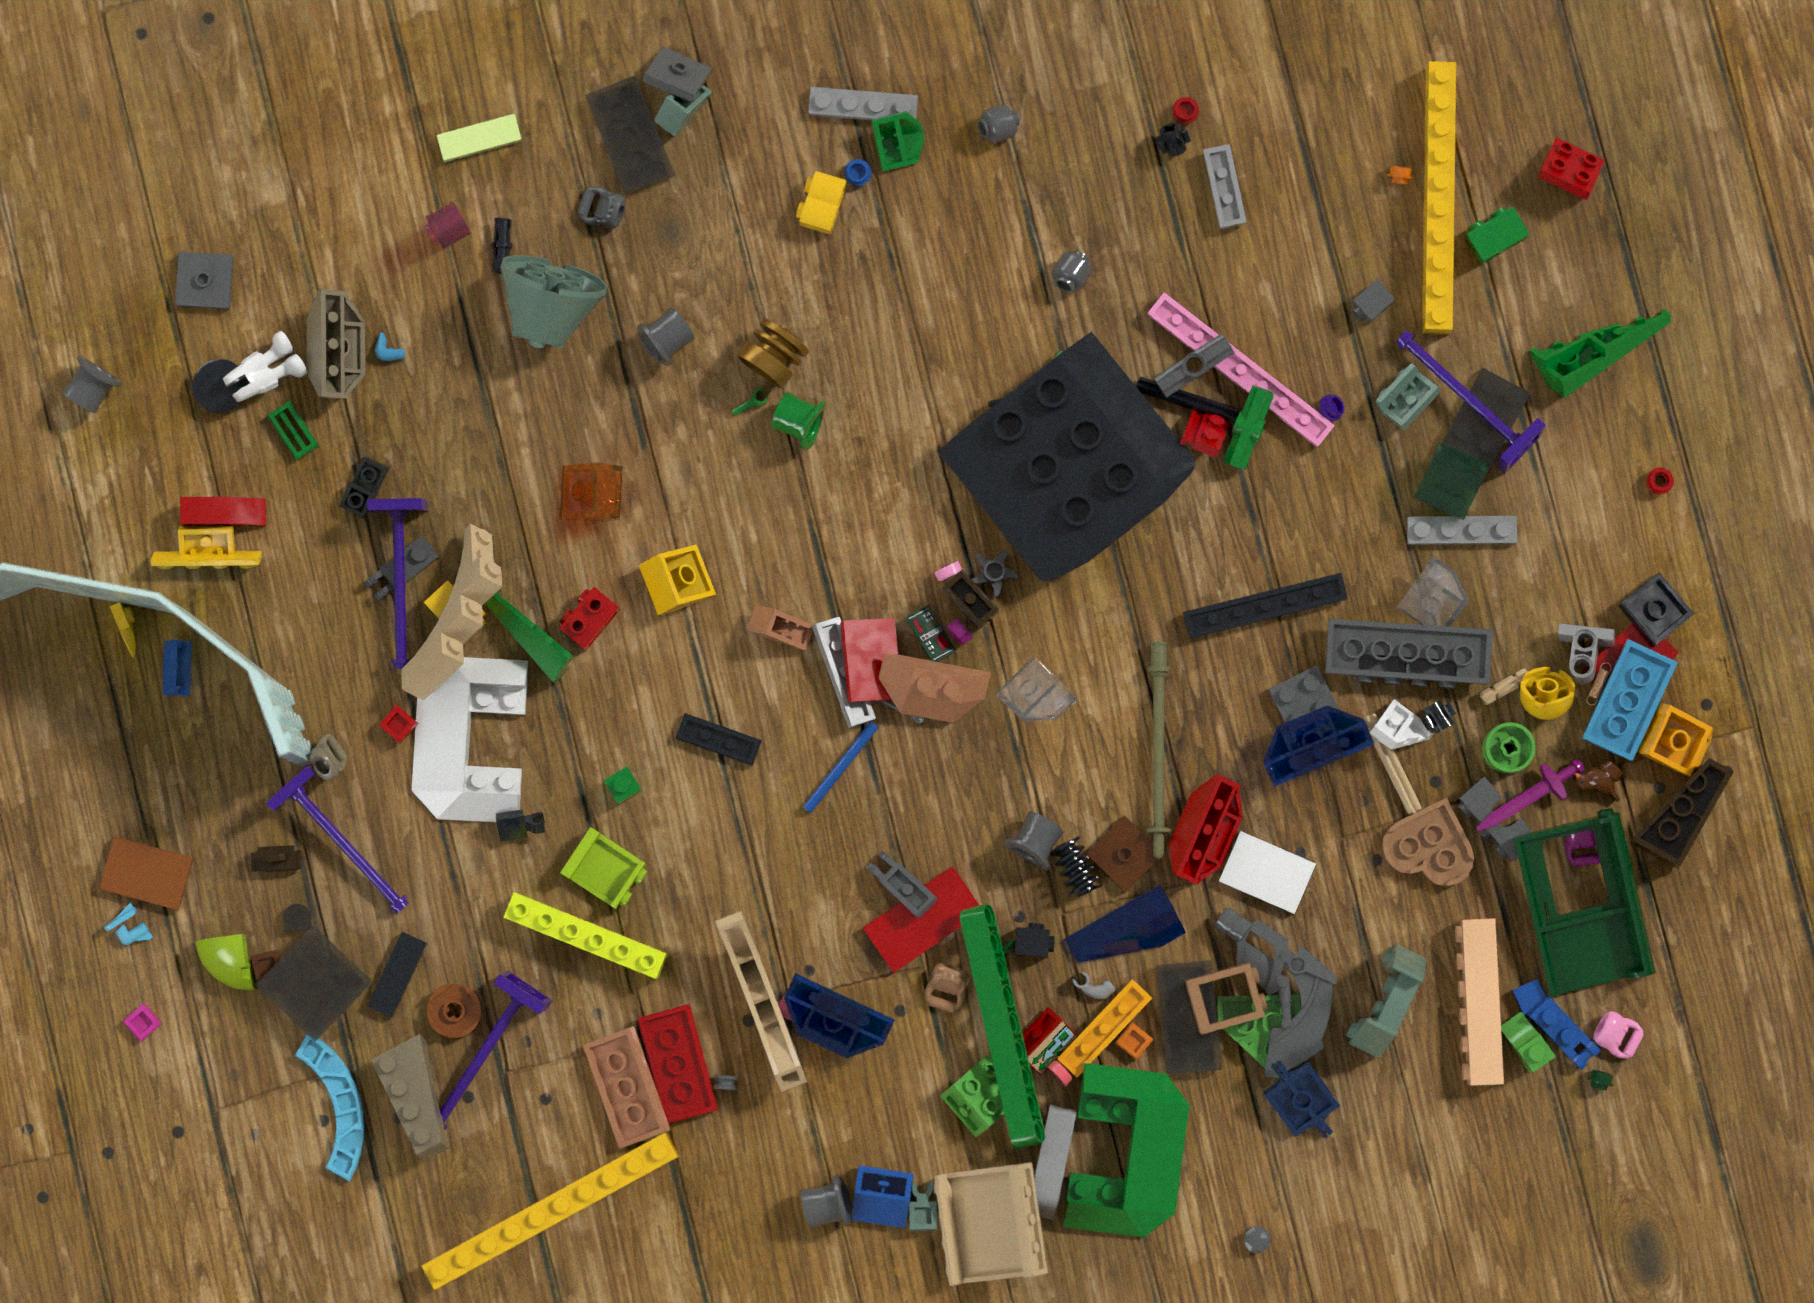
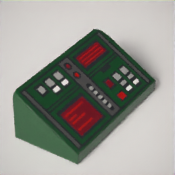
[905,605,956,662]

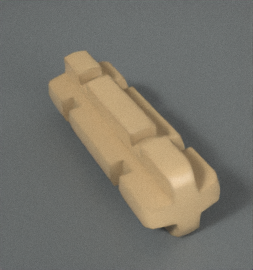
[1480,669,1528,705]

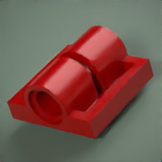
[1538,137,1605,200]

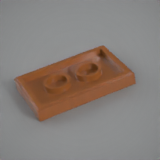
[99,837,194,910]

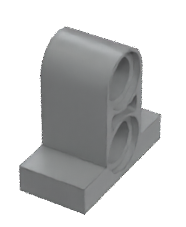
[1558,623,1615,685]

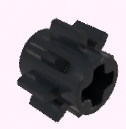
[1155,123,1191,157]
[1421,700,1456,733]

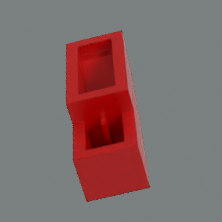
[180,497,266,527]

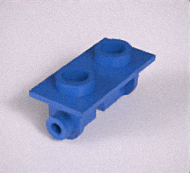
[163,640,192,696]

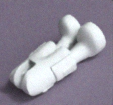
[223,331,307,402]

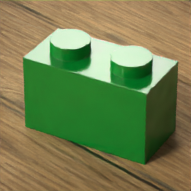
[1464,207,1530,266]

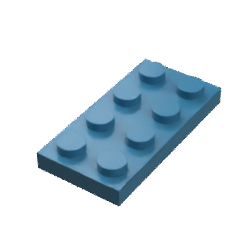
[1581,639,1678,762]

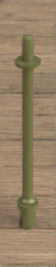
[1147,642,1171,859]

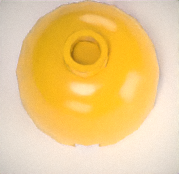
[1520,667,1575,720]

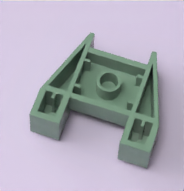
[1345,944,1427,1058]

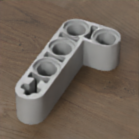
[1034,1105,1077,1220]

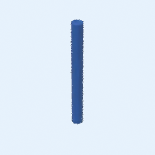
[803,721,878,813]

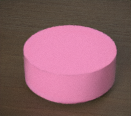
[934,561,962,582]

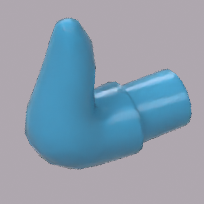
[375,332,405,361]

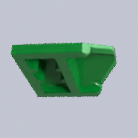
[871,111,925,171]

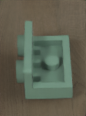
[1376,363,1441,431]

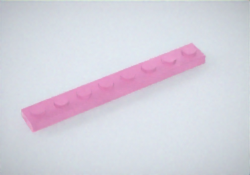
[1147,292,1335,448]

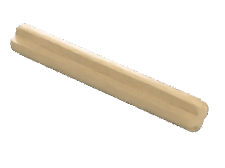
[1363,713,1421,815]

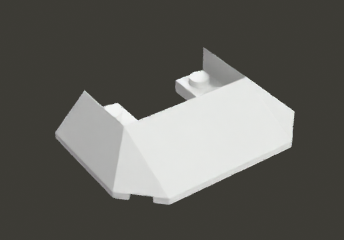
[412,657,529,822]

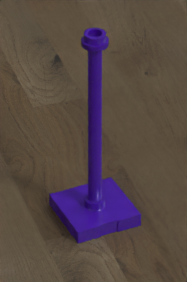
[1396,331,1546,474]
[367,498,428,669]
[266,765,409,914]
[440,971,553,1130]

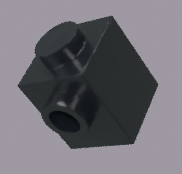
[1015,923,1055,958]

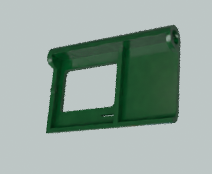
[1514,808,1656,998]

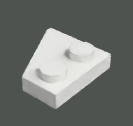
[1370,699,1436,750]

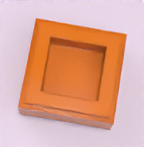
[1115,1022,1153,1060]

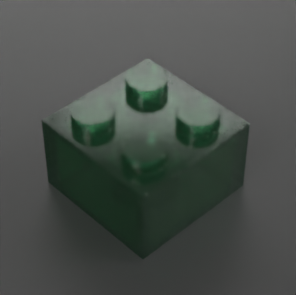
[1414,442,1489,520]

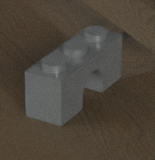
[1457,777,1532,862]

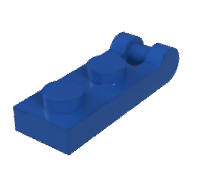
[1528,996,1601,1070]

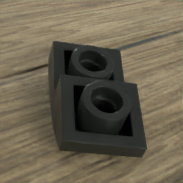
[339,456,390,518]

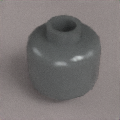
[978,104,1020,143]
[1052,251,1092,293]

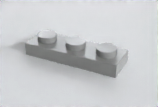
[1203,144,1247,229]

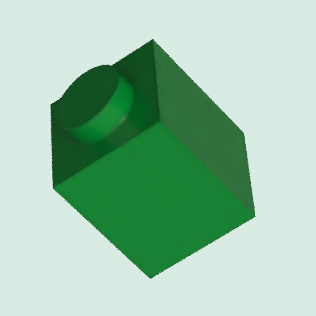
[604,766,643,805]

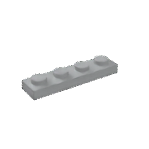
[809,87,918,120]
[1407,516,1517,545]
[812,616,876,728]

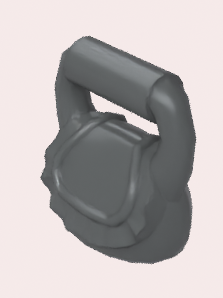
[577,187,626,229]

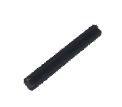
[1136,377,1240,423]

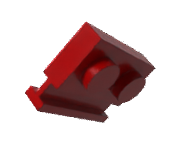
[1180,409,1230,458]

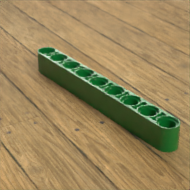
[960,904,1045,1149]

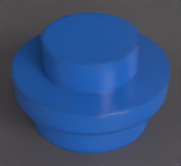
[844,159,871,187]

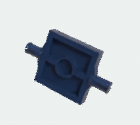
[1263,1060,1340,1138]

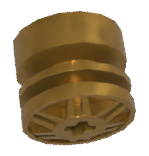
[736,318,809,389]

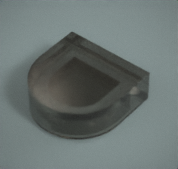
[283,904,312,932]

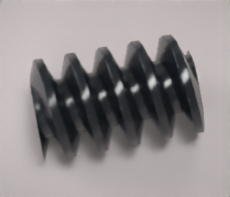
[1050,836,1102,897]

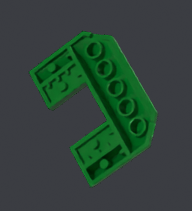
[1062,1063,1190,1238]

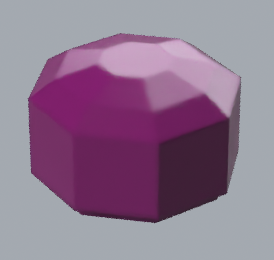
[947,619,972,645]

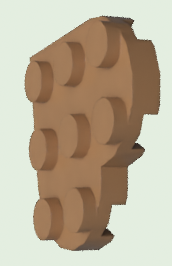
[1382,798,1474,886]

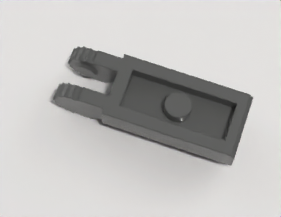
[364,535,440,602]
[867,851,938,920]

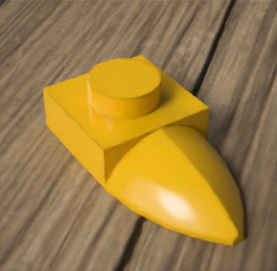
[110,602,136,658]

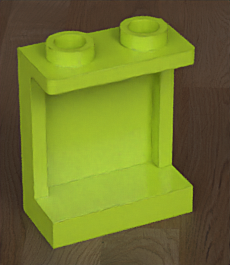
[560,827,648,910]

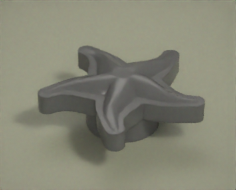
[972,551,1019,597]

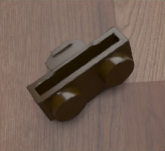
[251,845,302,872]

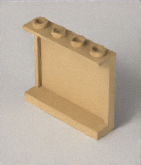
[934,1162,1048,1286]

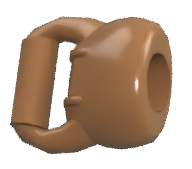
[925,963,969,1013]

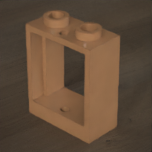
[1184,963,1268,1034]

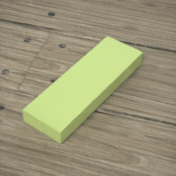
[437,114,522,162]

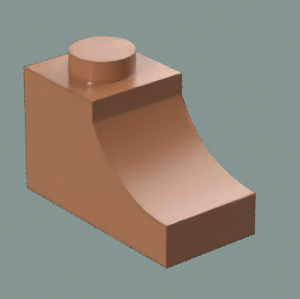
[747,605,813,651]

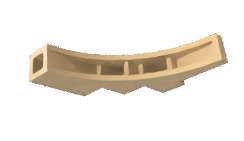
[401,524,502,700]
[715,911,807,1092]

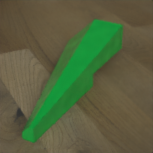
[1530,310,1671,398]
[485,593,574,684]

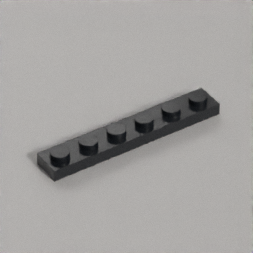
[1183,573,1348,639]

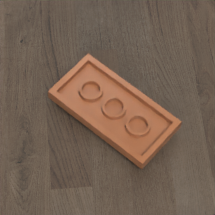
[583,1026,670,1149]

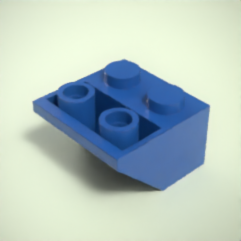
[851,1165,914,1228]

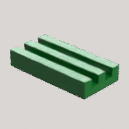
[267,401,320,461]

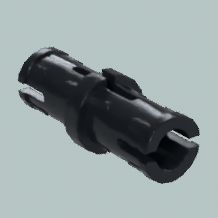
[491,218,513,274]

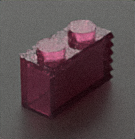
[424,202,471,248]

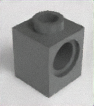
[1351,279,1395,325]

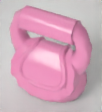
[1593,1011,1644,1059]

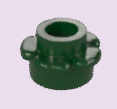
[1587,1069,1614,1091]

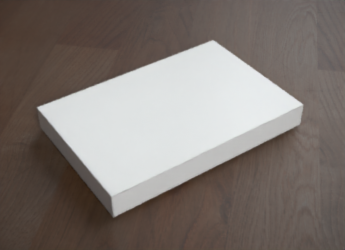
[1219,831,1316,914]

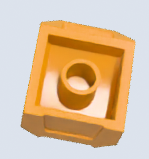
[1637,703,1713,778]

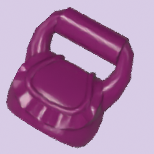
[1565,830,1600,867]

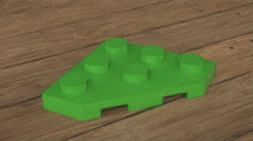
[1217,994,1302,1078]

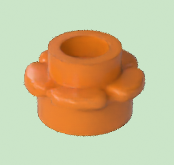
[1387,166,1413,184]

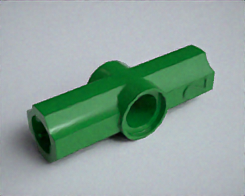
[1223,385,1274,470]

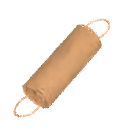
[1587,663,1611,705]

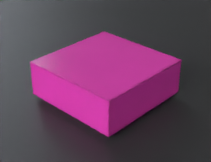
[123,1003,163,1042]

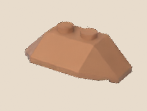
[879,652,991,723]

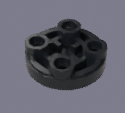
[193,359,249,414]

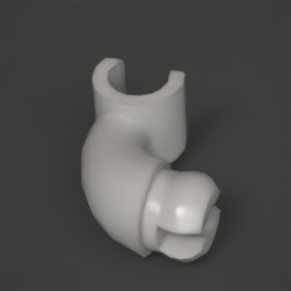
[1072,972,1115,1000]

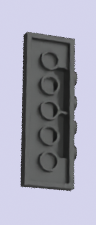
[1325,619,1493,689]

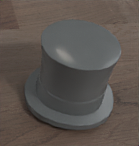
[637,308,695,366]
[62,354,123,413]
[1003,812,1064,871]
[801,1175,852,1229]

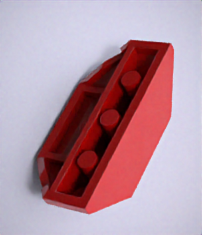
[1169,774,1243,885]

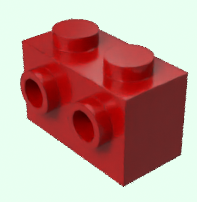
[559,587,621,651]

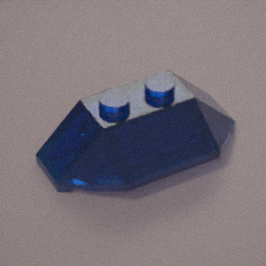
[1263,705,1375,787]
[784,973,895,1058]

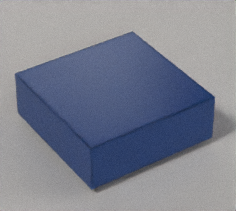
[1512,979,1546,1015]

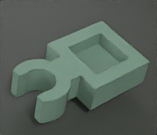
[909,1183,937,1231]

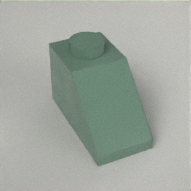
[654,85,712,136]

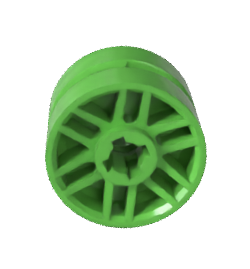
[1482,722,1536,774]

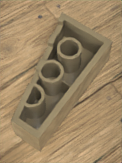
[371,1034,448,1162]

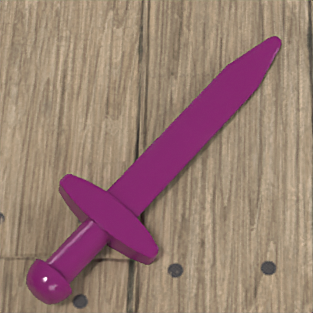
[1477,760,1584,831]

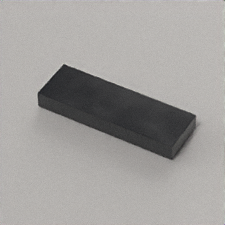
[676,713,762,766]
[367,932,428,1018]

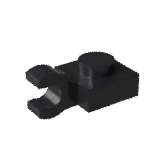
[496,809,545,841]

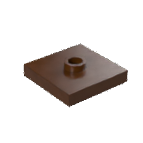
[1086,816,1158,893]

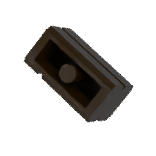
[942,570,999,630]

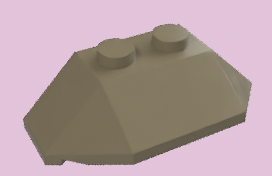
[307,289,365,399]

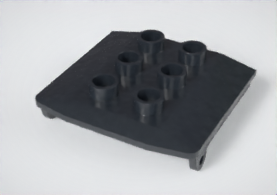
[938,331,1195,583]

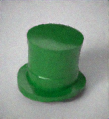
[771,392,827,450]

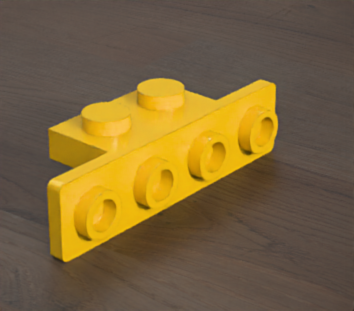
[150,526,262,569]

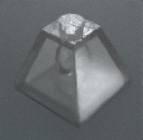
[1397,556,1469,627]
[995,657,1077,722]

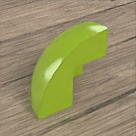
[195,934,256,990]

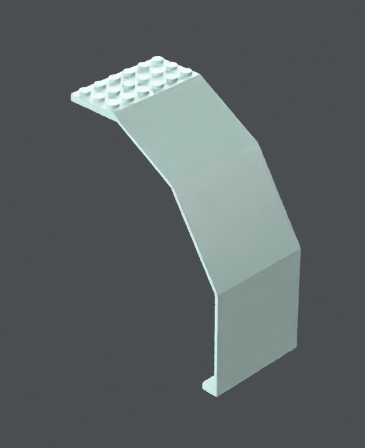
[0,563,313,767]

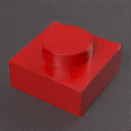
[379,705,418,744]

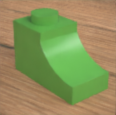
[1501,1012,1556,1073]

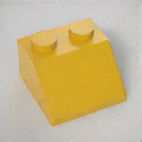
[639,544,716,615]

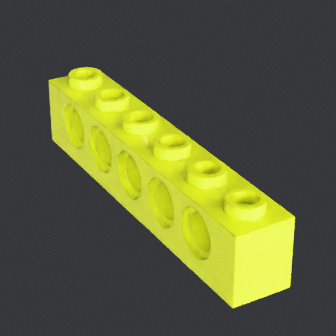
[503,892,668,979]

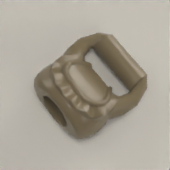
[310,734,347,781]

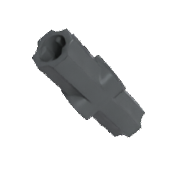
[1153,333,1235,398]

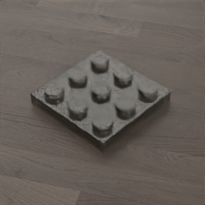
[256,925,372,1042]

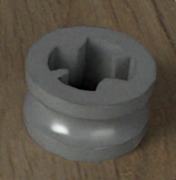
[714,1075,739,1090]

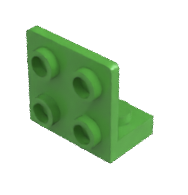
[940,1055,1004,1137]

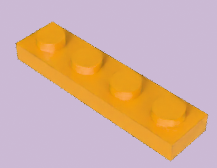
[1057,979,1152,1078]

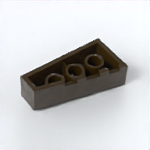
[1631,758,1734,870]

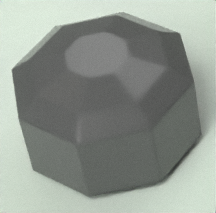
[1243,1226,1271,1253]

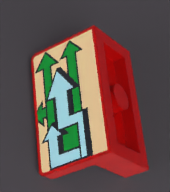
[1022,1007,1078,1075]

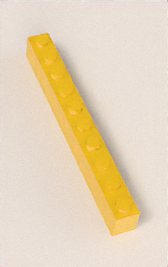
[1422,61,1456,335]
[422,1132,679,1290]

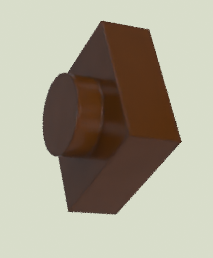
[250,949,284,983]

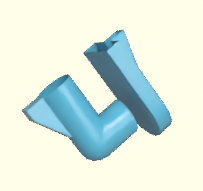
[103,902,153,945]

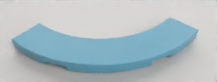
[295,1032,365,1181]

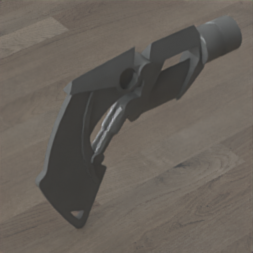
[1214,907,1337,1078]

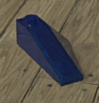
[1064,885,1186,963]

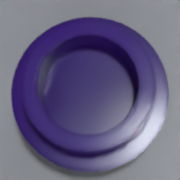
[1320,395,1345,422]

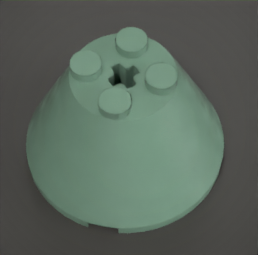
[501,255,607,348]

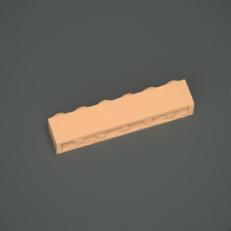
[1455,919,1504,1085]

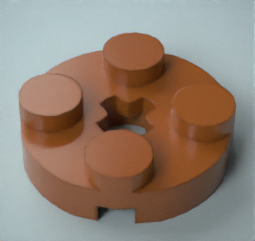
[427,984,483,1038]

